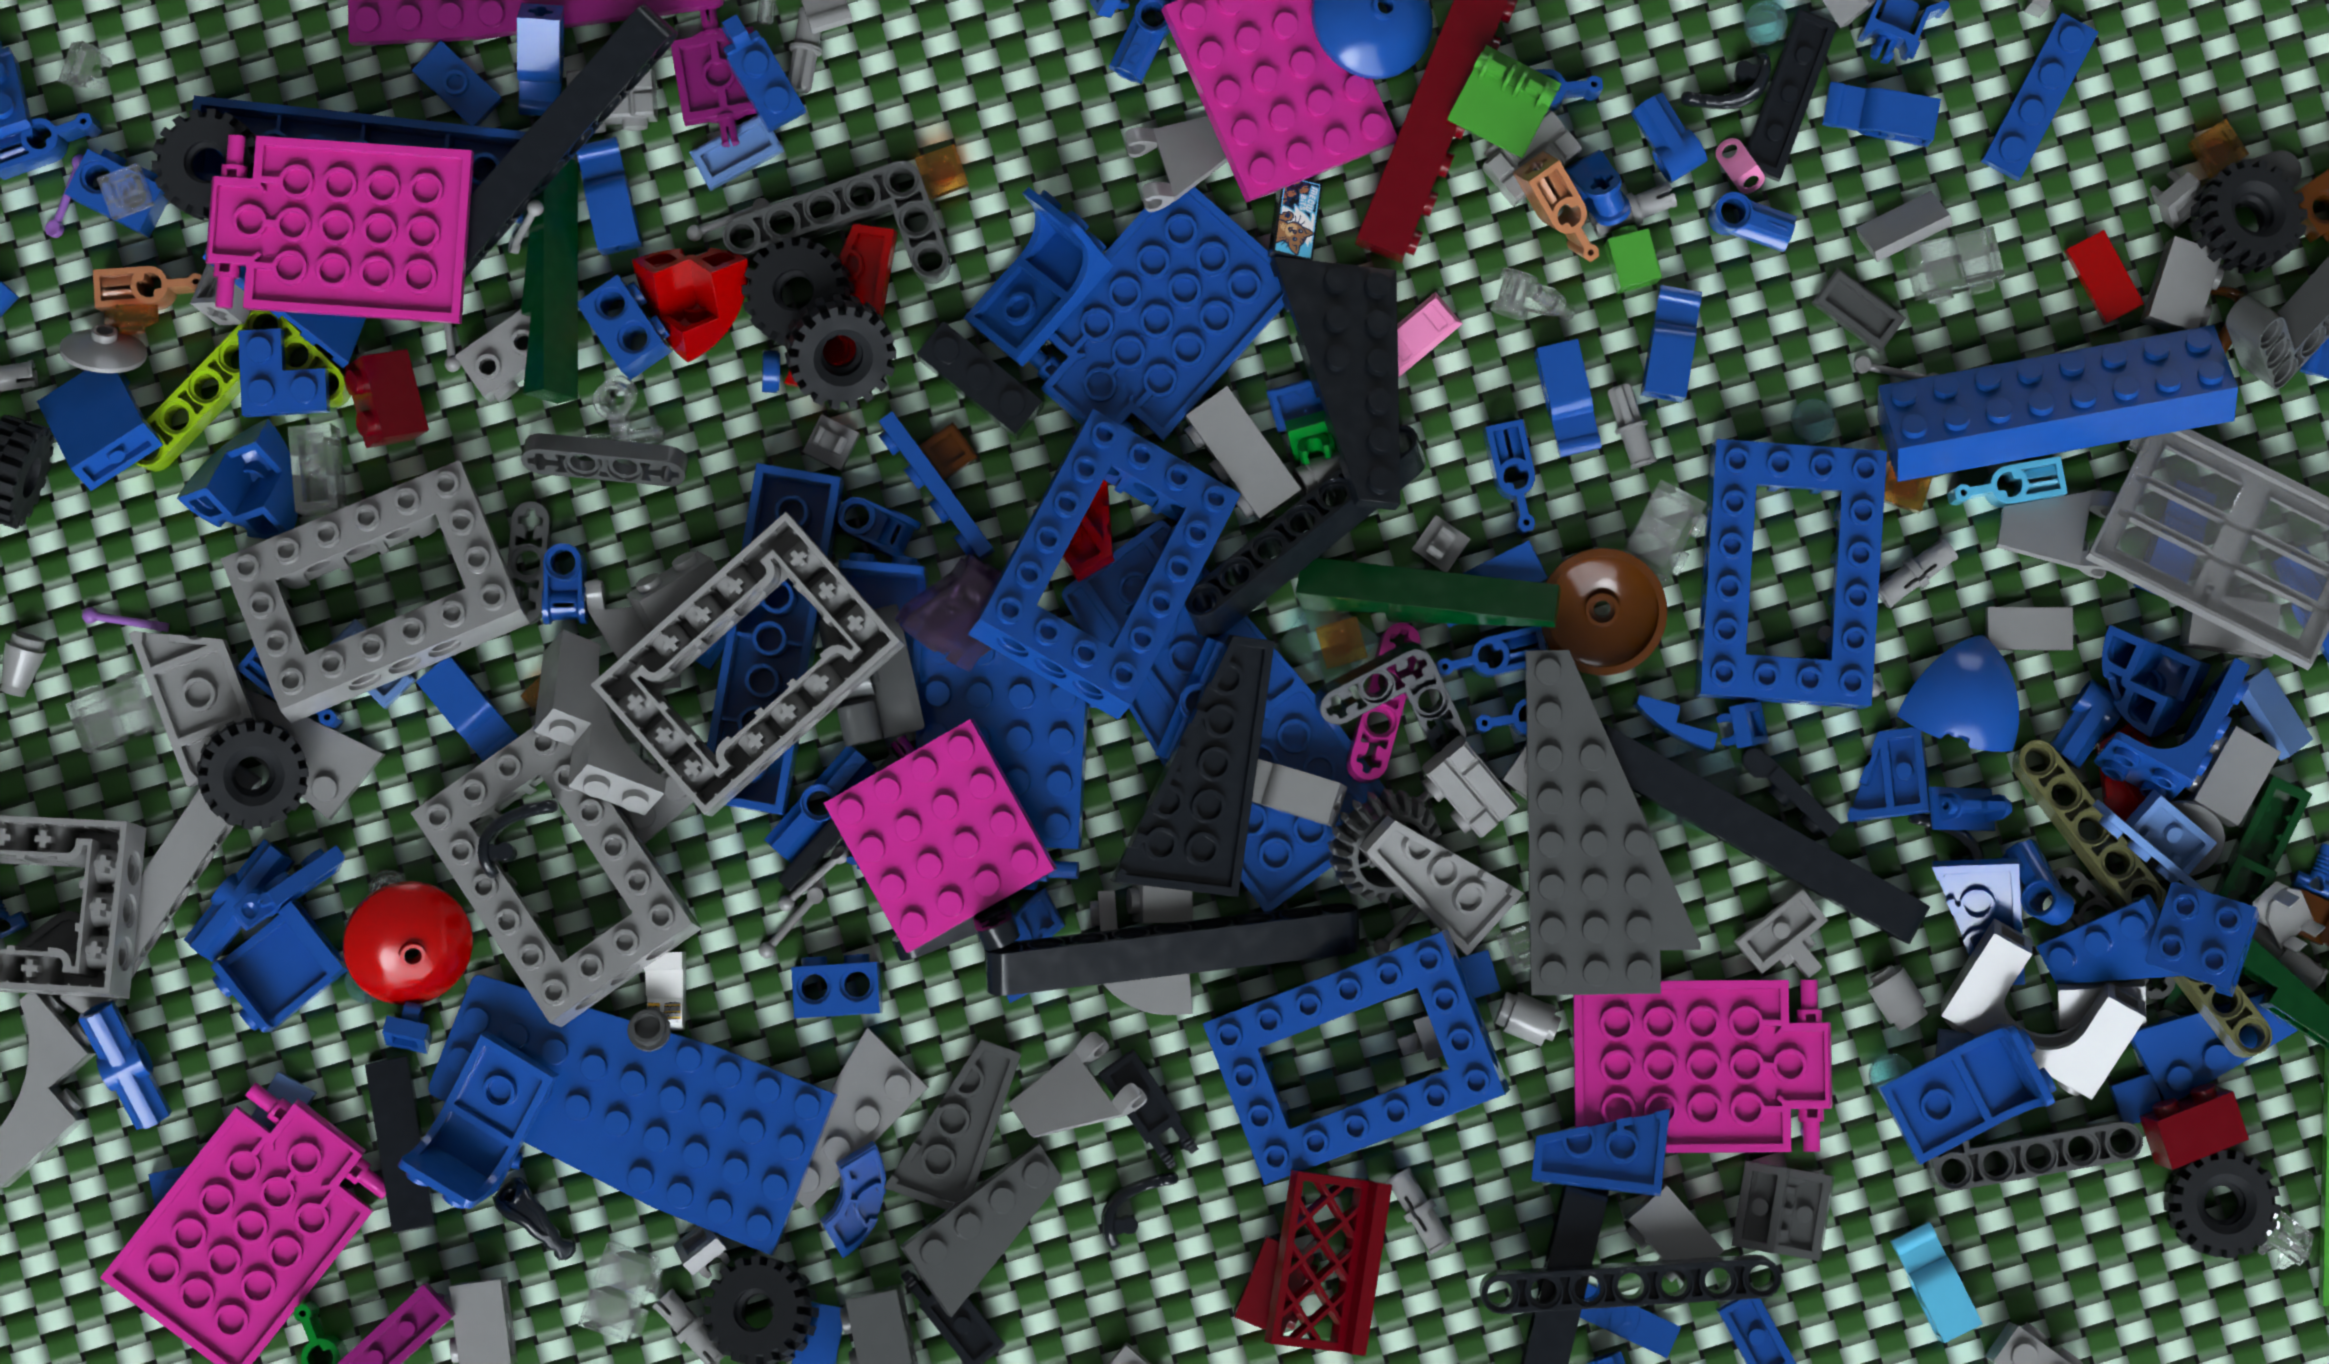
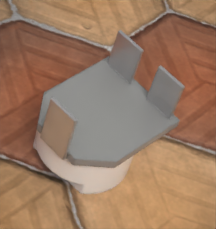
[2252,881,2326,953]

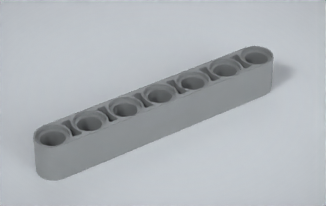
[60,763,263,1014]

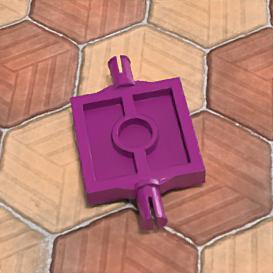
[671,8,757,147]

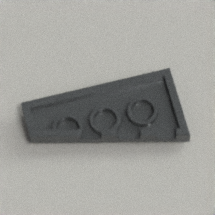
[884,1039,1022,1210]
[899,1143,1063,1317]

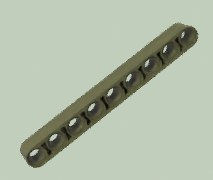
[2012,740,2272,1058]

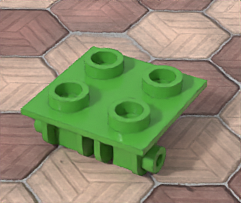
[1447,45,1561,159]

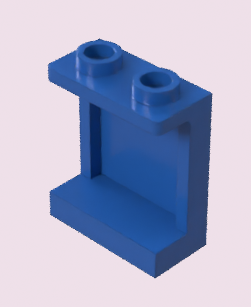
[37,370,163,491]
[211,901,348,1033]

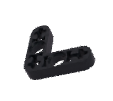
[1315,642,1466,753]
[891,897,1020,961]

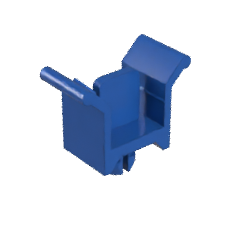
[1857,0,1950,64]

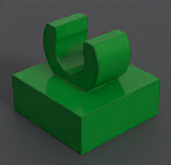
[1284,410,1336,465]

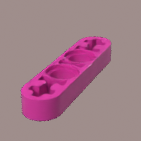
[1346,622,1421,784]

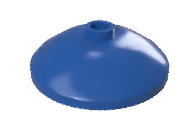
[1311,0,1433,79]

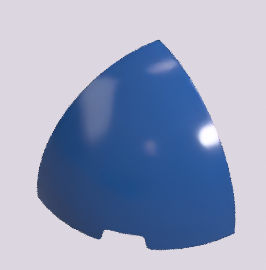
[177,419,299,539]
[2102,625,2211,737]
[1897,635,2019,752]

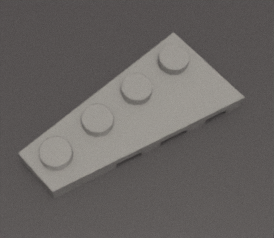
[1359,815,1524,956]

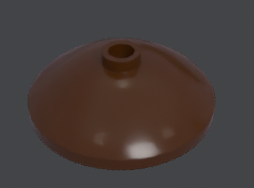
[1541,548,1667,676]

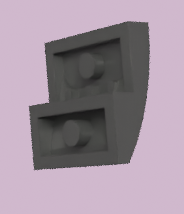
[1731,1161,1835,1261]

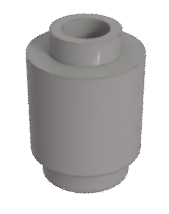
[1867,964,1928,1031]
[1494,992,1561,1046]

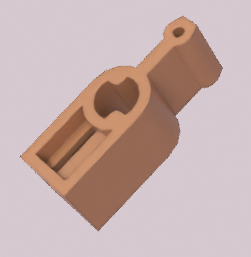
[1513,151,1599,262]
[93,266,202,314]

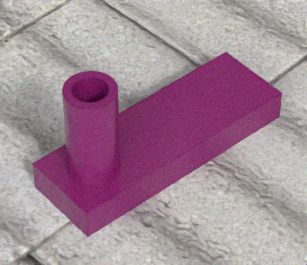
[337,1282,456,1364]

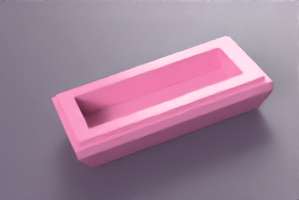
[1397,292,1463,378]

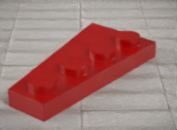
[784,224,898,387]

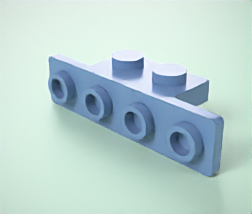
[2092,789,2217,892]

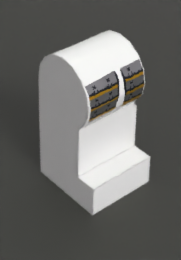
[644,952,686,1031]

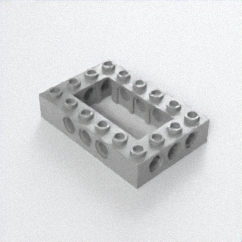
[221,460,530,723]
[591,512,905,817]
[411,726,702,1027]
[0,815,147,999]

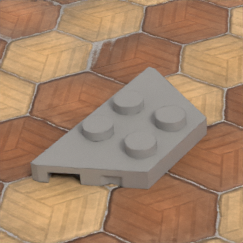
[129,631,257,787]

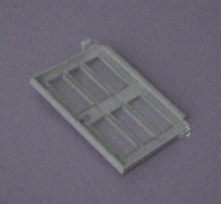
[2085,429,2329,670]

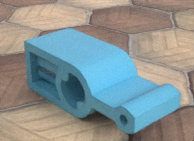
[1947,456,2068,508]
[1890,1222,1983,1343]

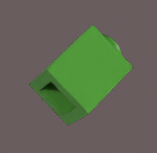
[1604,225,1662,294]

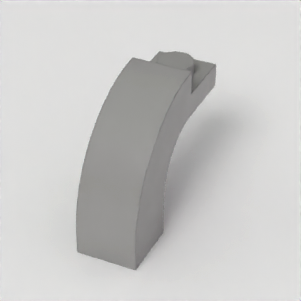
[1090,890,1193,1015]

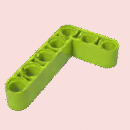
[135,310,351,472]

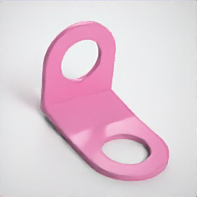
[1716,138,1765,194]

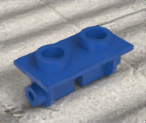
[1928,787,2012,832]

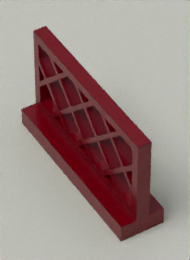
[1264,1170,1392,1356]

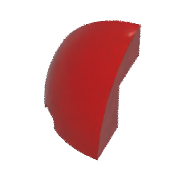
[632,248,748,362]

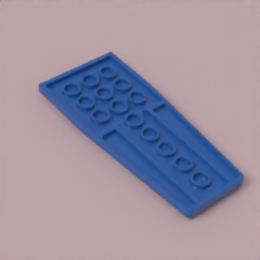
[1062,521,1385,912]
[428,975,838,1256]

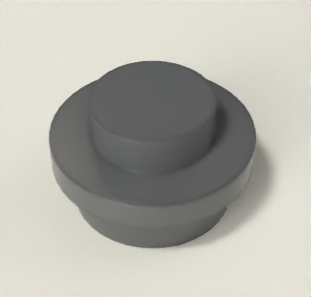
[627,1008,671,1052]

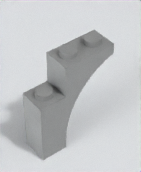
[534,629,666,816]
[0,993,96,1188]

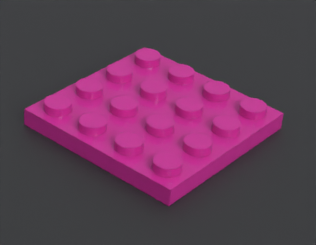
[824,718,1057,953]

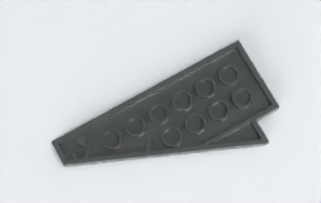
[1525,650,1701,995]

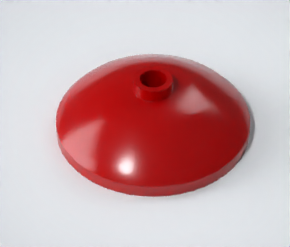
[343,881,473,1005]

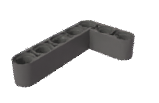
[722,161,951,284]
[2226,257,2329,389]
[1926,1121,2143,1191]

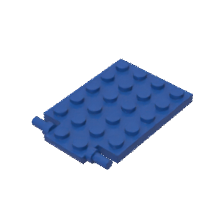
[1028,182,1285,442]
[915,630,1088,890]

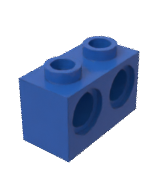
[64,149,168,238]
[578,274,672,380]
[791,954,883,1019]

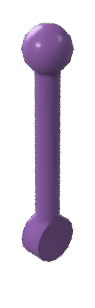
[45,154,84,238]
[82,607,170,632]

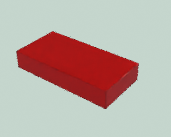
[2064,230,2144,325]

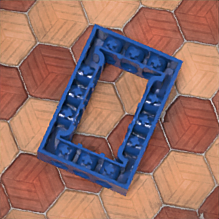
[968,409,1241,720]
[1694,439,1887,709]
[1203,929,1510,1185]

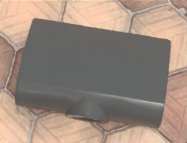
[817,604,925,747]

